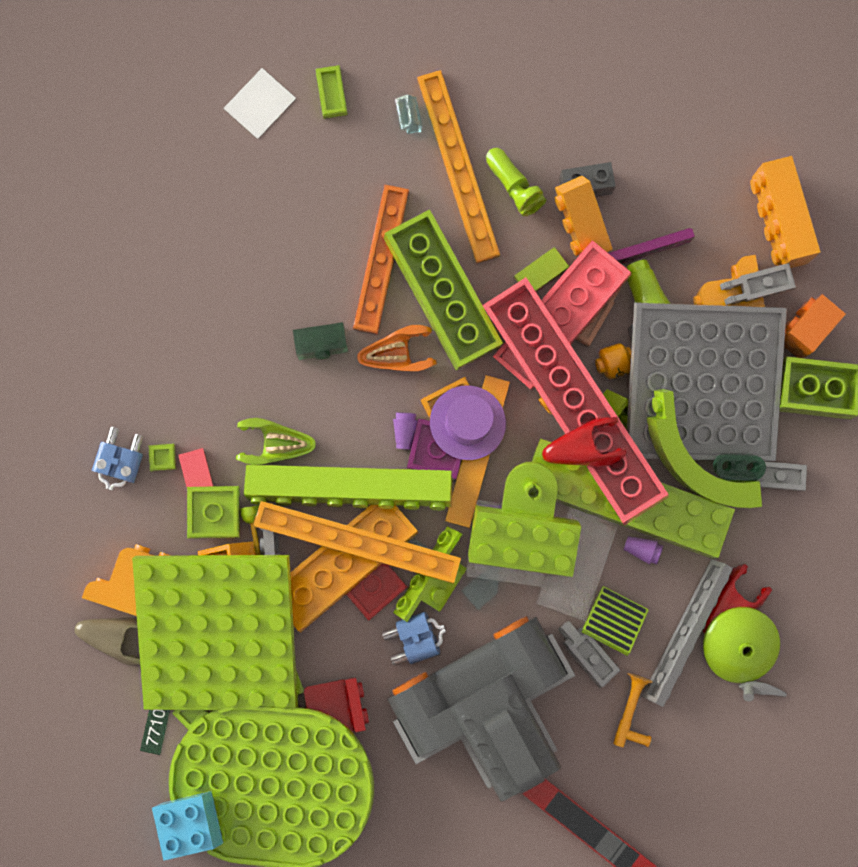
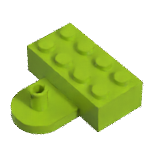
[468,462,581,577]

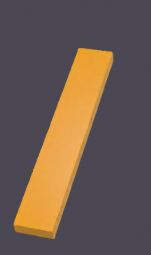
[445,375,510,528]

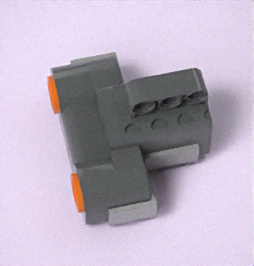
[387,616,575,802]

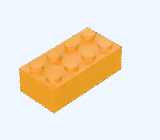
[750,156,820,268]

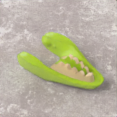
[236,418,316,465]

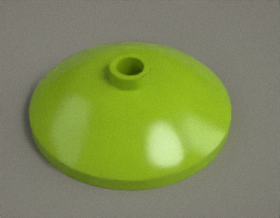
[703,607,780,683]

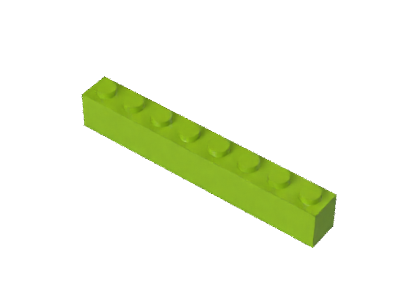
[244,465,453,511]

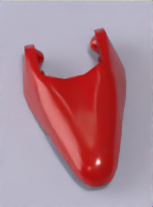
[542,417,627,466]
[702,564,772,634]

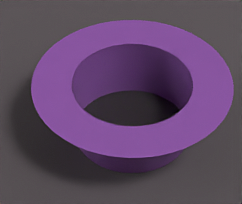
[430,386,506,460]

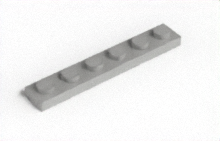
[642,559,733,707]

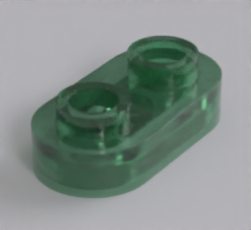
[713,453,766,481]

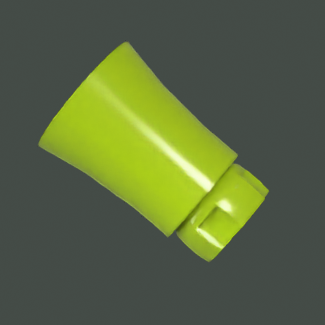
[626,259,671,304]

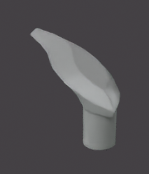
[738,681,787,702]

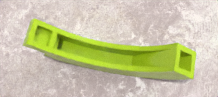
[647,389,762,508]

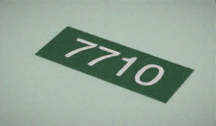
[140,710,170,755]

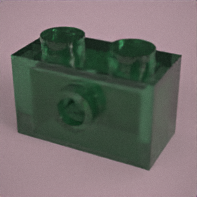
[293,322,348,360]

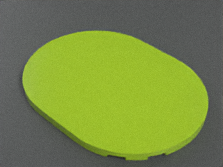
[169,706,374,867]

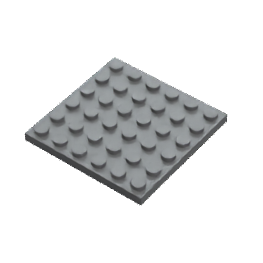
[627,302,787,461]

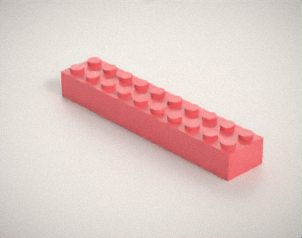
[482,277,669,525]

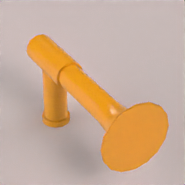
[613,673,653,747]

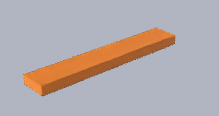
[353,185,409,335]

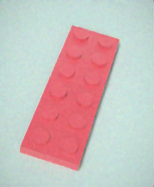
[493,240,632,390]

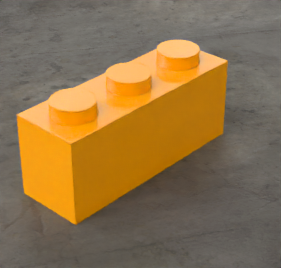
[554,176,613,256]

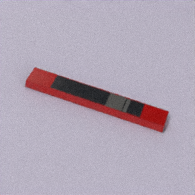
[523,778,657,867]

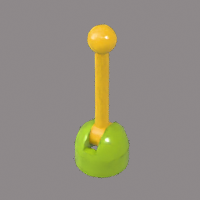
[240,505,261,555]

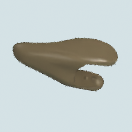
[74,618,140,666]

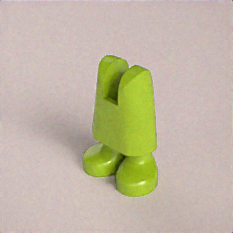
[486,148,547,216]

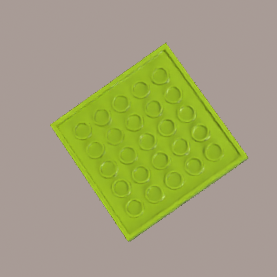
[132,555,298,711]

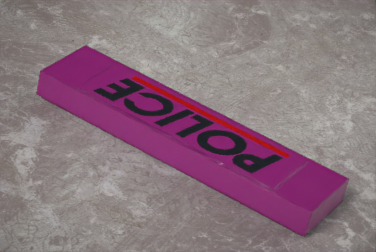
[608,228,695,264]

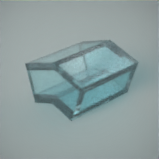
[395,94,422,134]

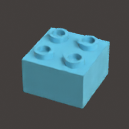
[152,791,223,861]

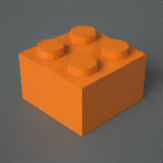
[784,294,846,358]

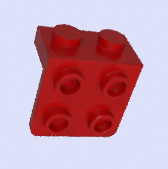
[303,677,369,732]

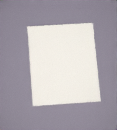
[223,68,296,139]

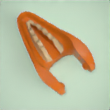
[357,325,437,372]

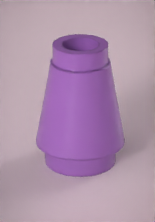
[393,412,418,449]
[624,536,664,565]

